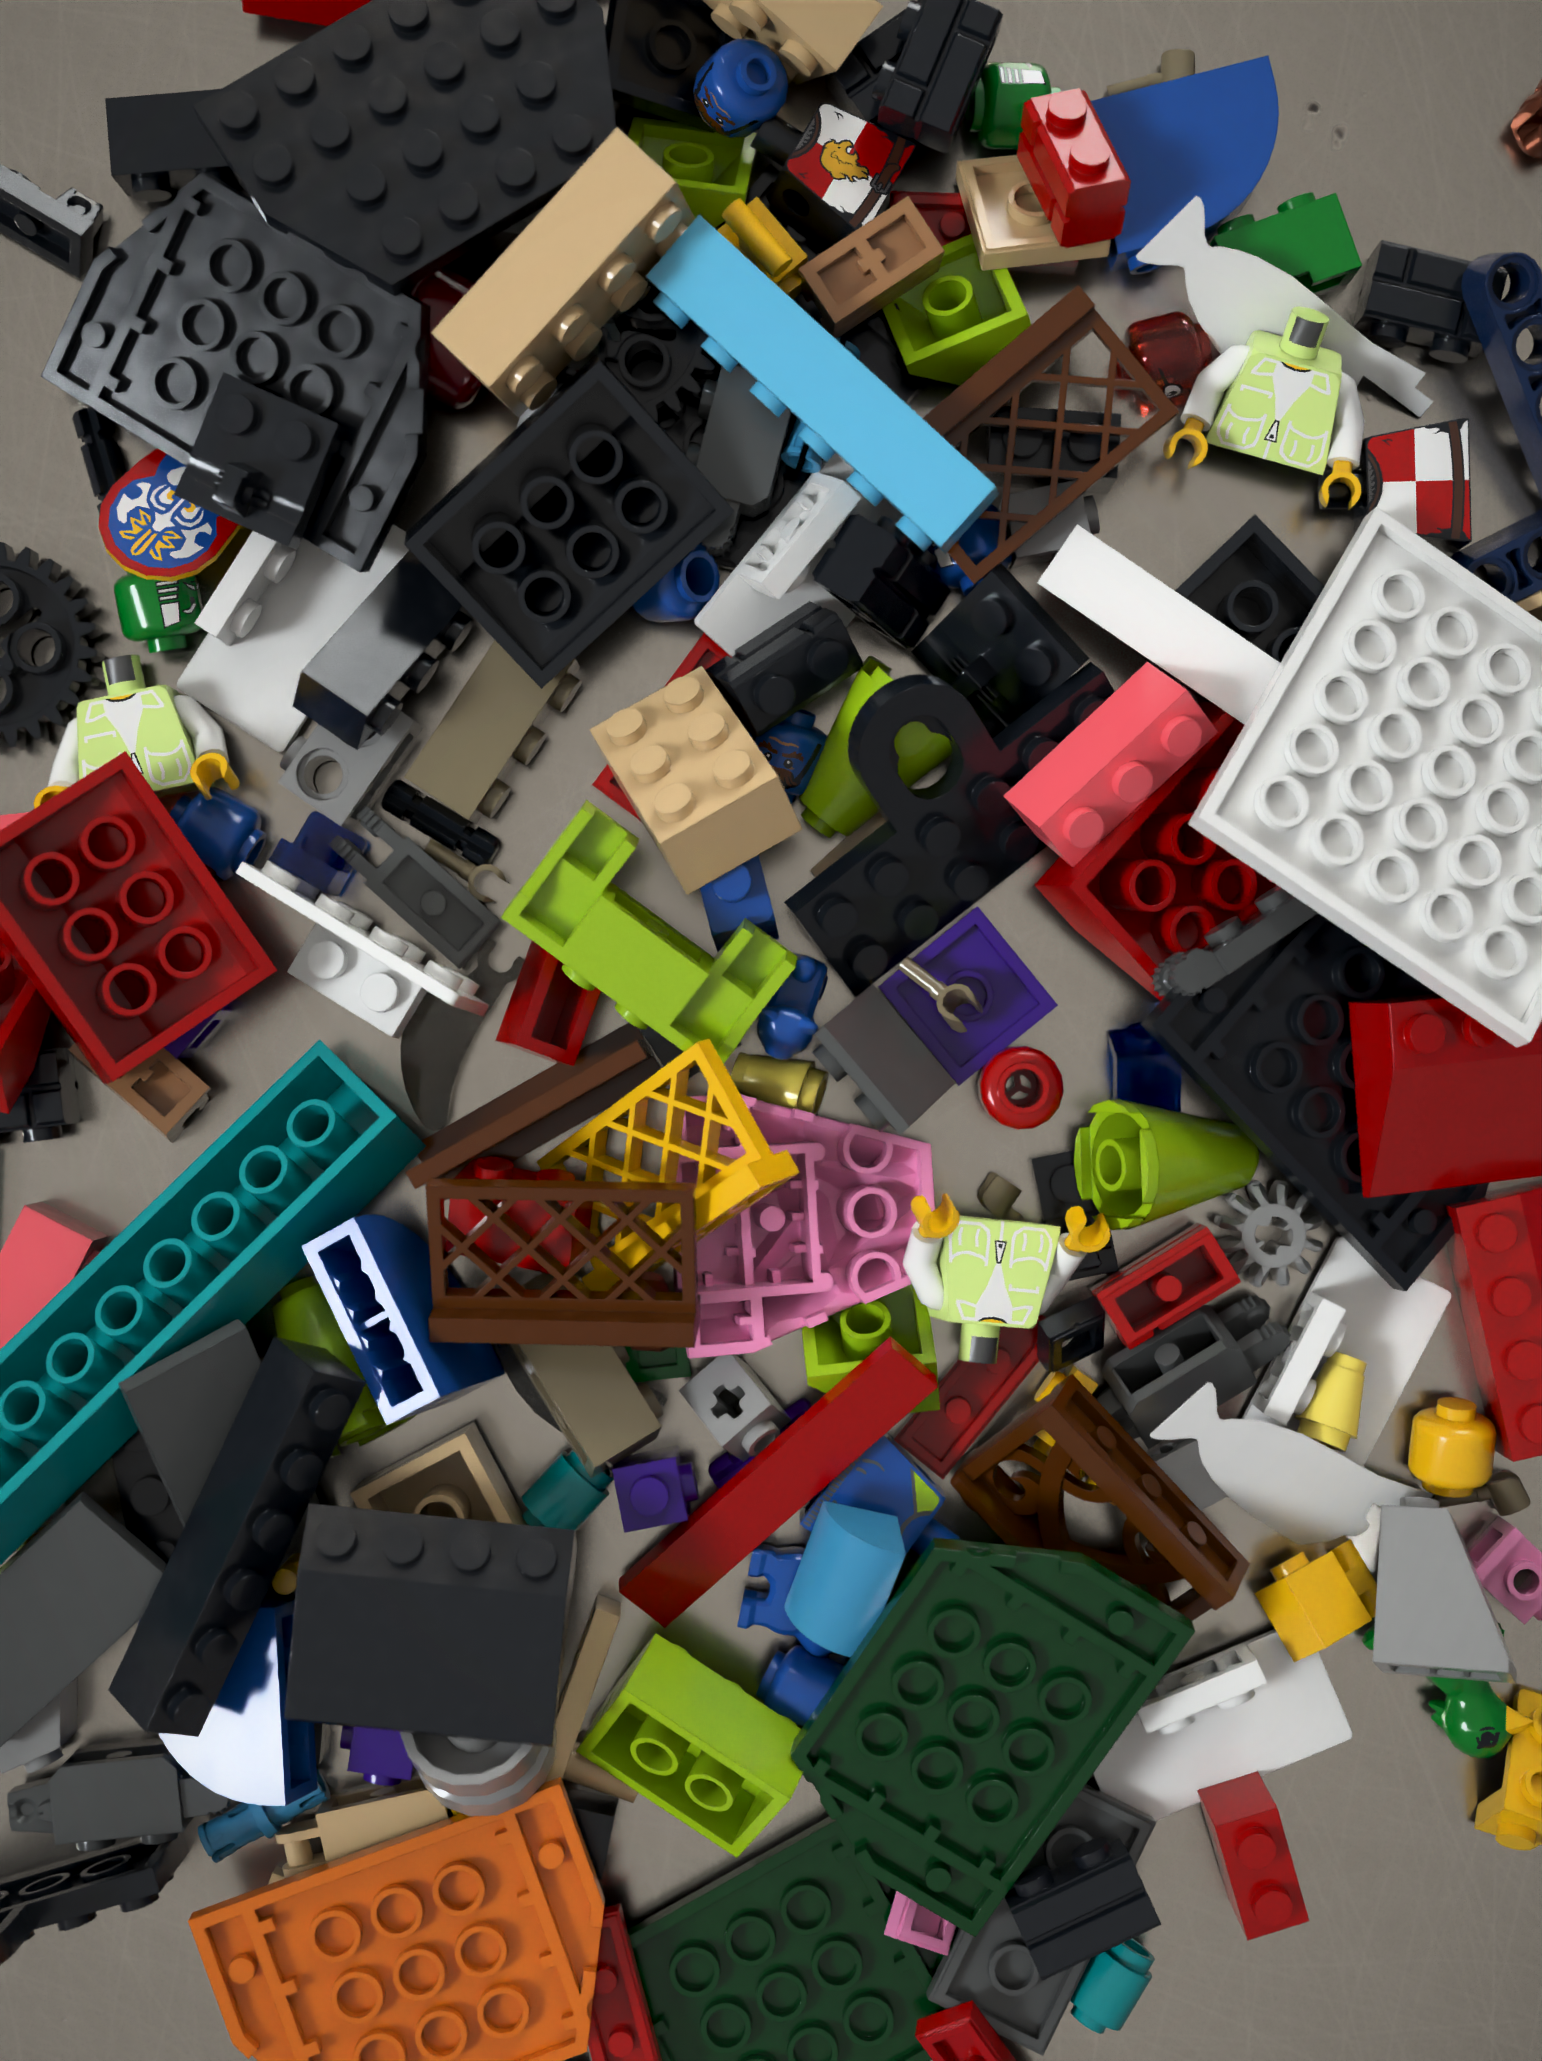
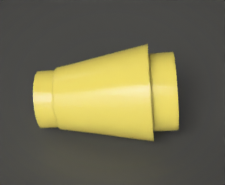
[731,1052,828,1115]
[1294,1352,1367,1452]

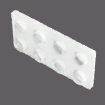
[694,453,903,657]
[177,524,409,753]
[235,860,490,1039]
[1242,1236,1452,1467]
[1093,1629,1353,1821]

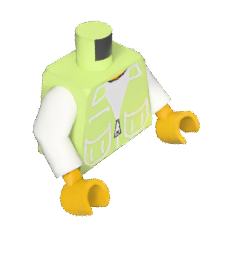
[1163,306,1365,510]
[34,655,240,809]
[903,1193,1111,1364]

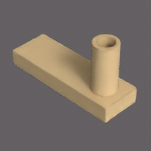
[544,1594,638,1803]

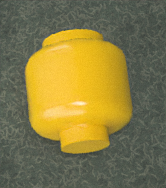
[1408,1397,1497,1498]

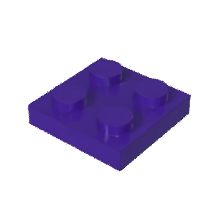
[878,906,1058,1086]

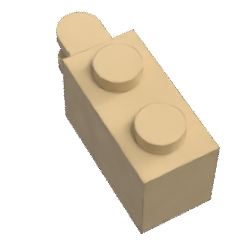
[275,1776,454,1878]

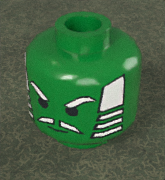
[964,62,1061,149]
[114,572,203,653]

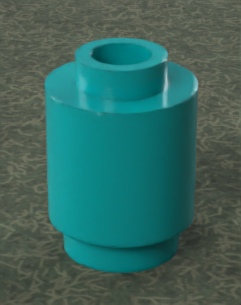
[521,1449,614,1532]
[1070,1938,1155,2034]

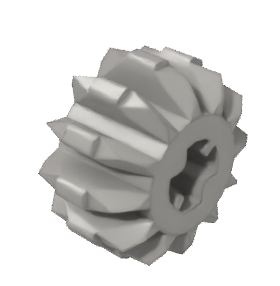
[1214,1180,1324,1287]

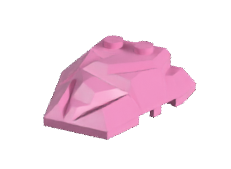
[673,1095,935,1359]

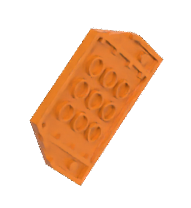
[188,1777,605,2061]

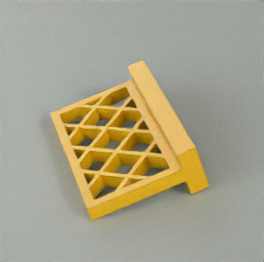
[537,1038,800,1291]

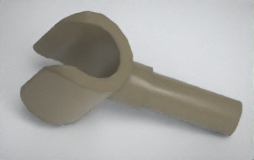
[1107,49,1195,96]
[423,838,509,903]
[899,957,983,1033]
[978,1172,1028,1222]
[1434,1470,1530,1516]

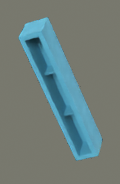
[646,214,999,554]

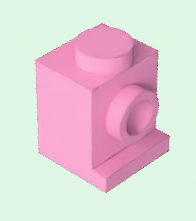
[1467,1516,1542,1625]

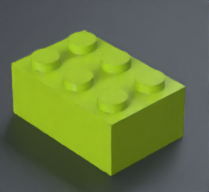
[576,1633,803,1858]

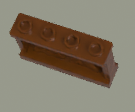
[950,1374,1250,1621]

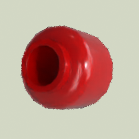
[977,1046,1064,1130]

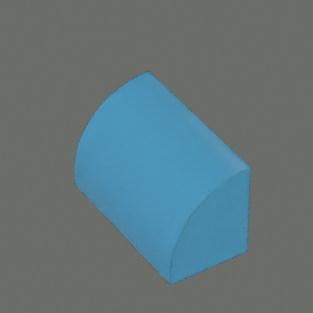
[784,1500,906,1657]

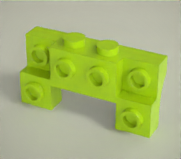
[501,800,797,1064]

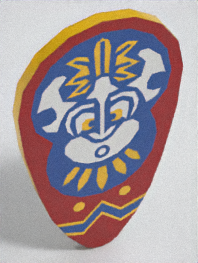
[98,448,241,582]

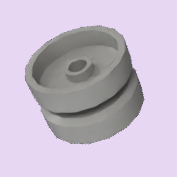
[400,1728,557,1816]

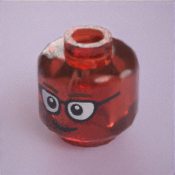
[1116,311,1213,404]

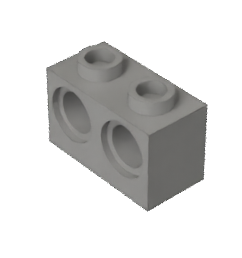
[278,711,423,831]

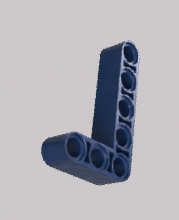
[1450,252,1542,603]

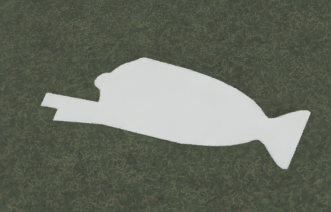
[1136,196,1434,418]
[1149,1382,1434,1545]

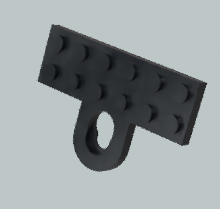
[784,662,1115,997]
[0,1832,189,1965]

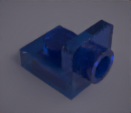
[269,811,367,896]
[1109,1022,1181,1112]

